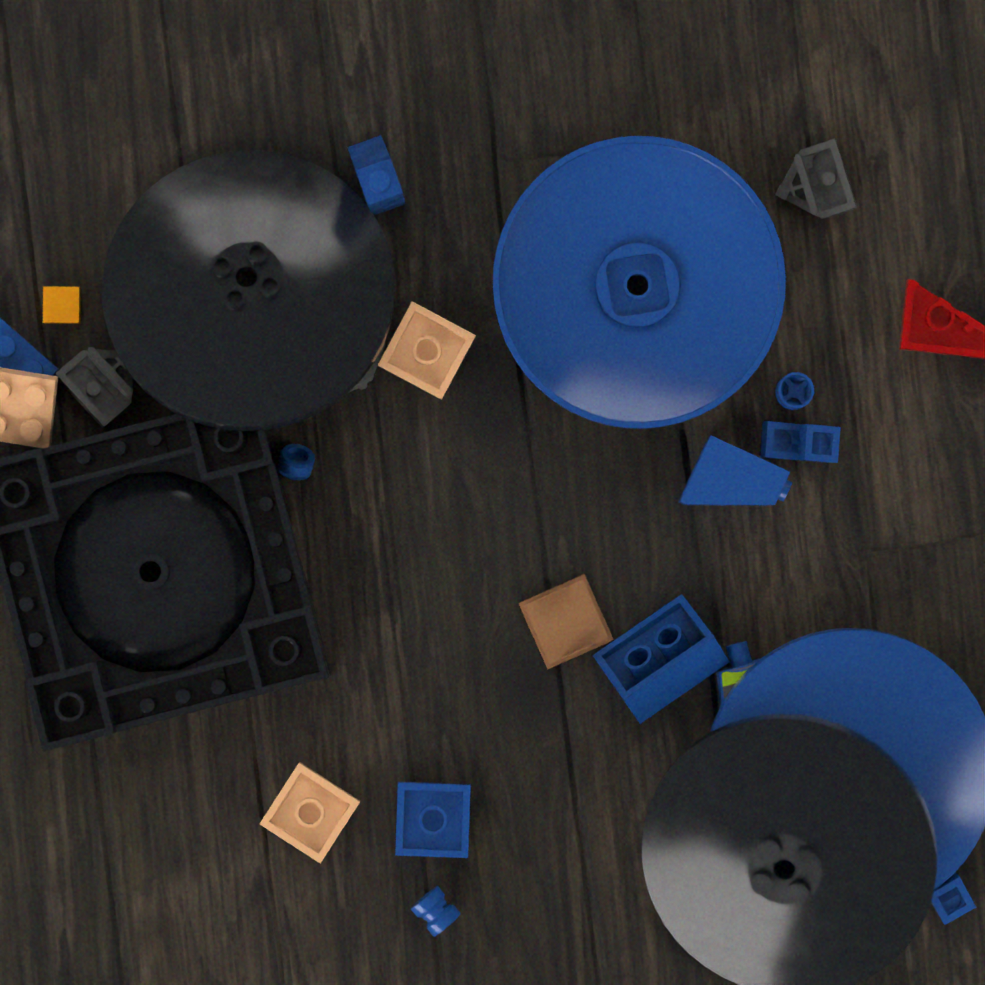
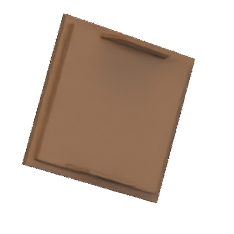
[518,574,614,669]

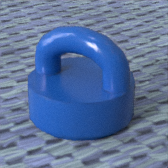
[277,444,315,481]

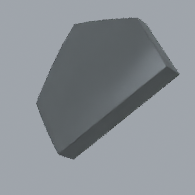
[775,139,858,219]
[55,347,133,430]

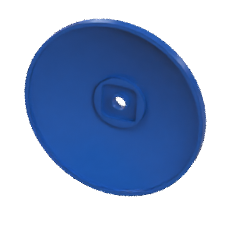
[493,136,786,429]
[710,628,985,890]

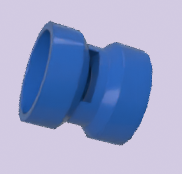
[775,372,814,410]
[410,885,461,937]

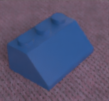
[592,594,730,724]

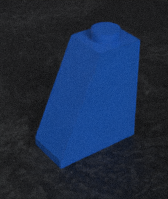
[347,135,405,215]
[678,435,792,506]

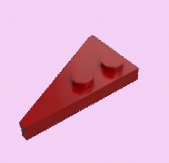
[899,279,985,359]

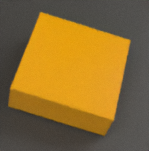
[43,286,81,324]

